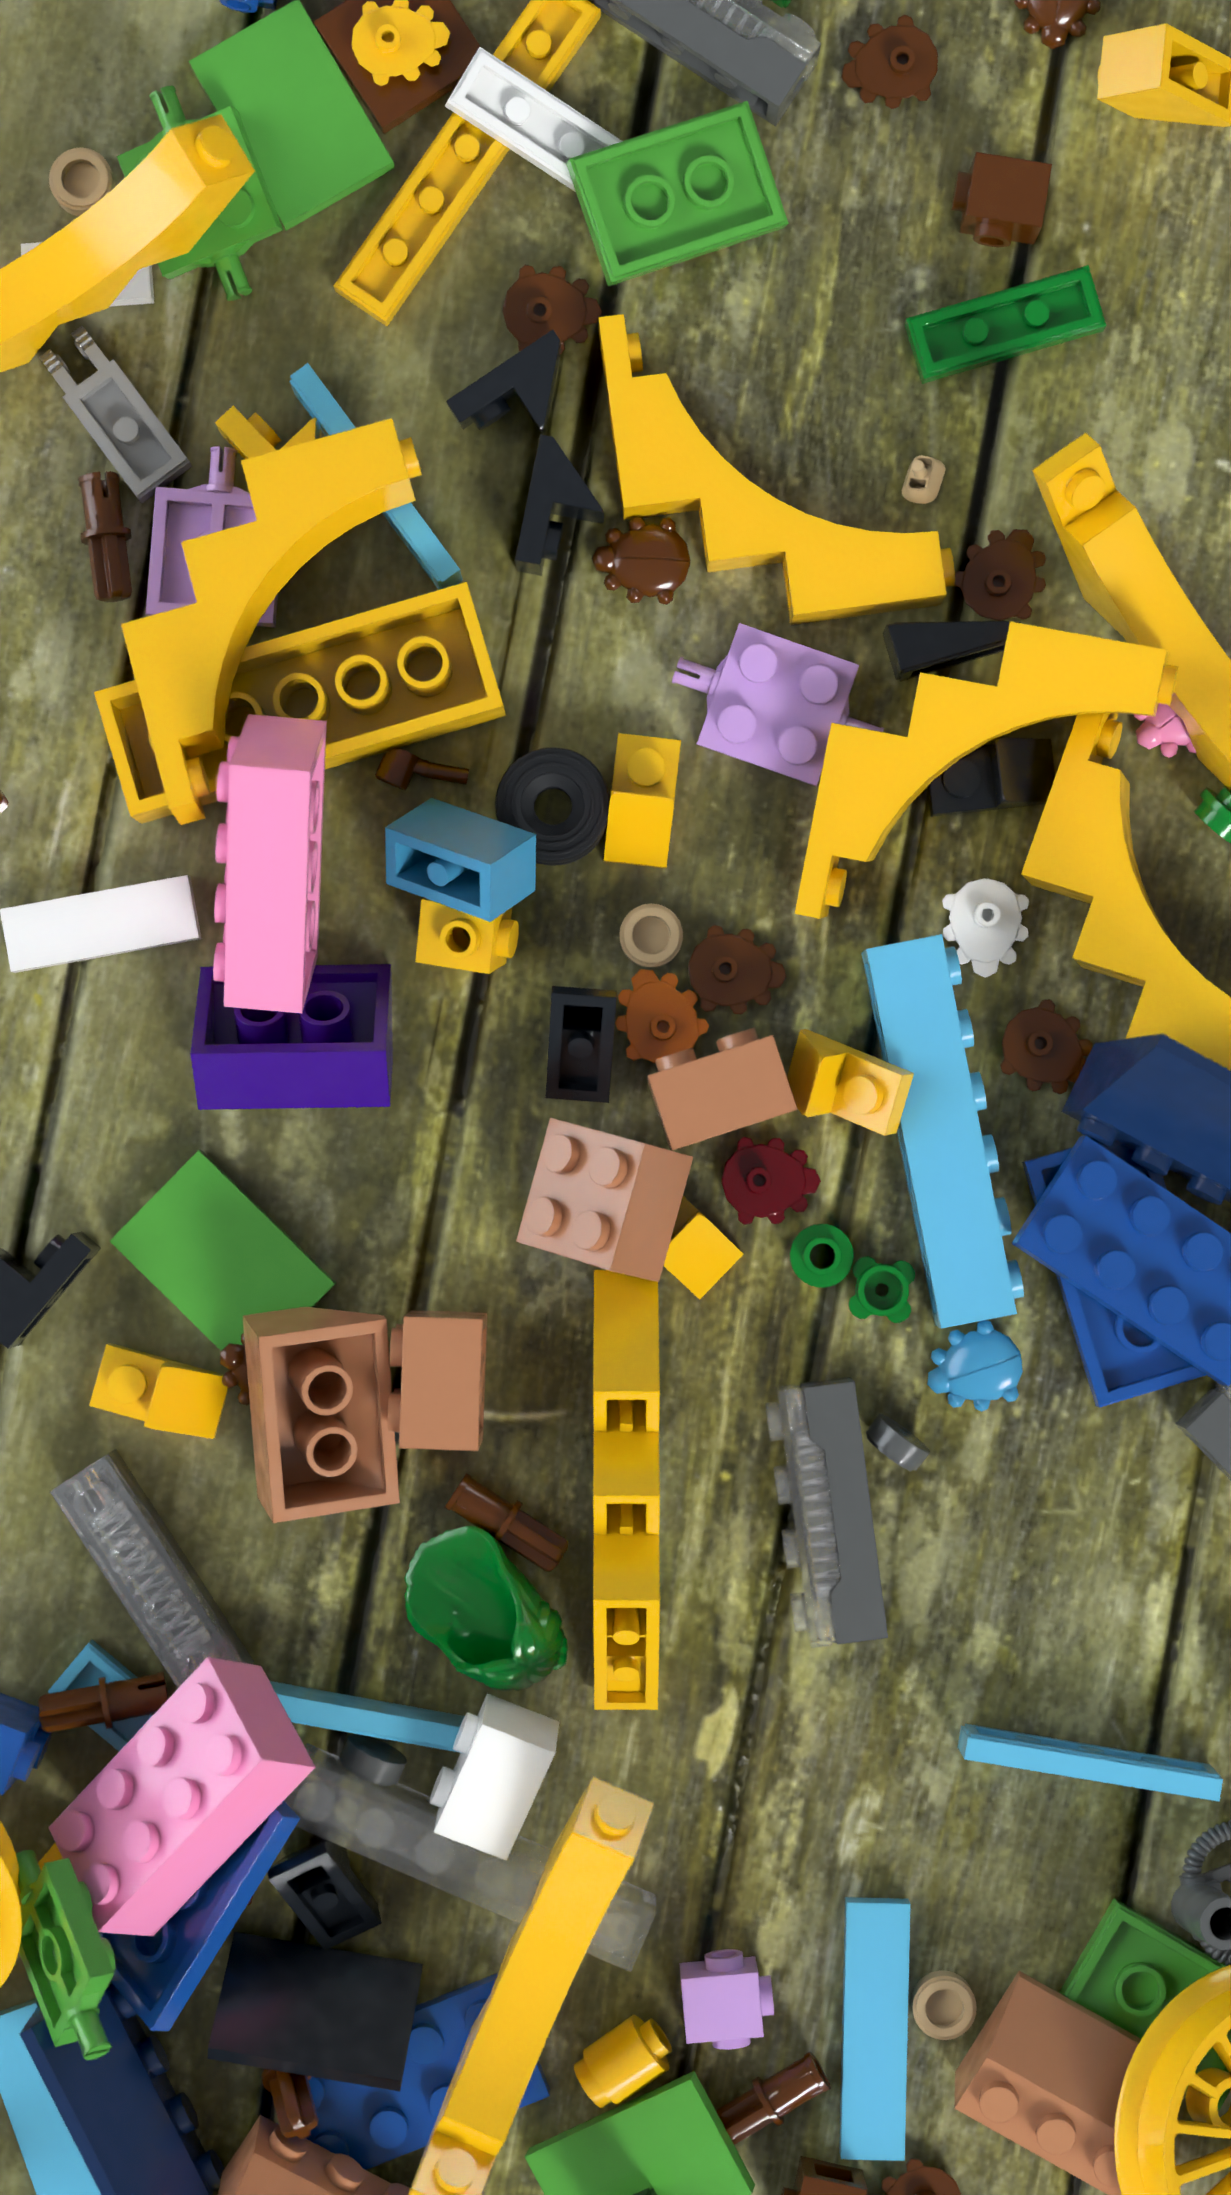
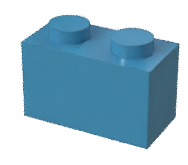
[385,798,536,922]

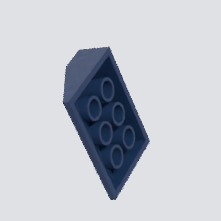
[1062,1034,1231,1205]

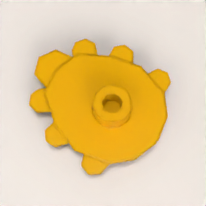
[351,0,450,86]

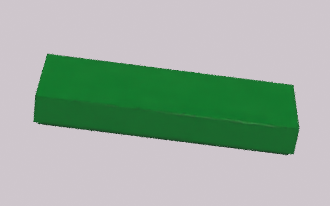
[904,265,1107,384]

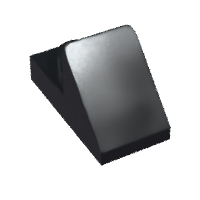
[446,330,561,435]
[515,434,604,576]
[927,738,1055,817]
[545,986,617,1103]
[0,1232,101,1349]
[267,1831,382,1950]

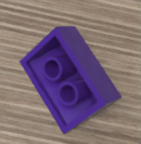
[190,964,393,1110]

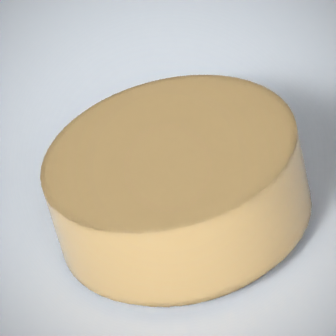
[49,148,116,216]
[619,903,683,968]
[911,1970,977,2040]

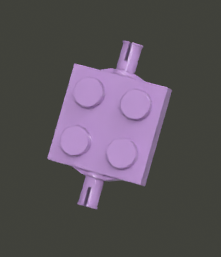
[146,446,278,627]
[671,623,884,786]

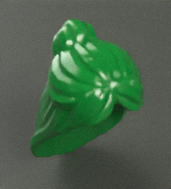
[404,1525,568,1691]

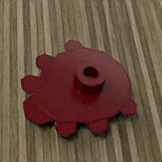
[722,1137,821,1225]

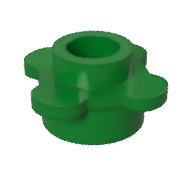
[848,1256,915,1323]

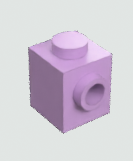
[679,1949,774,2050]

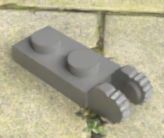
[39,326,192,504]

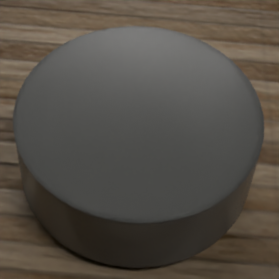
[866,1413,930,1471]
[339,1734,407,1786]

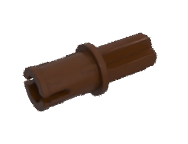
[78,471,132,602]
[445,1473,569,1572]
[38,1671,168,1733]
[716,2052,831,2145]
[261,2069,319,2139]

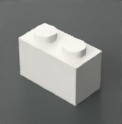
[429,1693,559,1861]

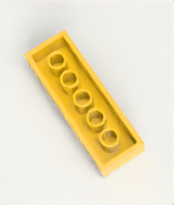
[94,582,506,824]

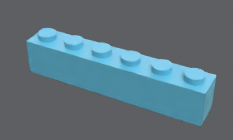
[862,934,1024,1329]

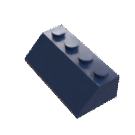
[19,1981,224,2195]

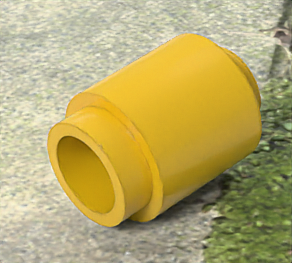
[574,2015,672,2108]

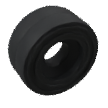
[495,747,610,866]

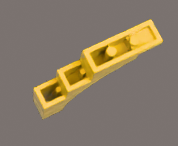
[0,114,255,373]
[598,314,955,625]
[121,418,422,825]
[1032,432,1231,791]
[795,622,1178,919]
[1021,713,1231,1071]
[593,1270,660,1710]
[408,1777,654,2195]

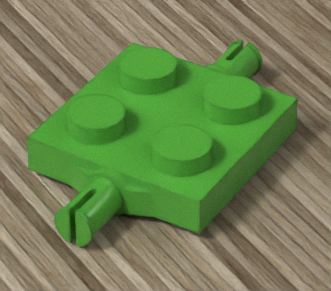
[117,86,283,301]
[16,1850,115,2060]

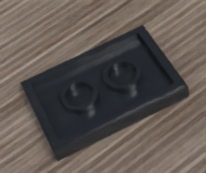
[207,1932,423,2092]

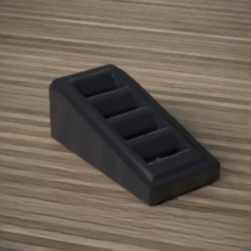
[883,621,1021,682]

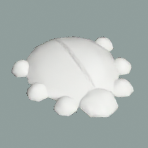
[942,878,1029,978]

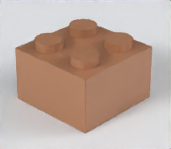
[647,1028,797,1150]
[516,1118,693,1282]
[388,1310,488,1451]

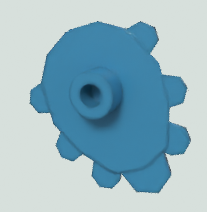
[927,1320,1023,1412]

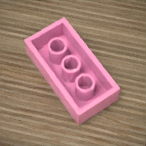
[213,714,327,1013]
[48,1657,315,1936]

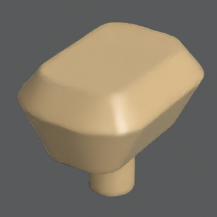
[902,455,945,504]

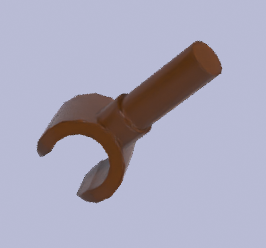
[375,749,469,791]

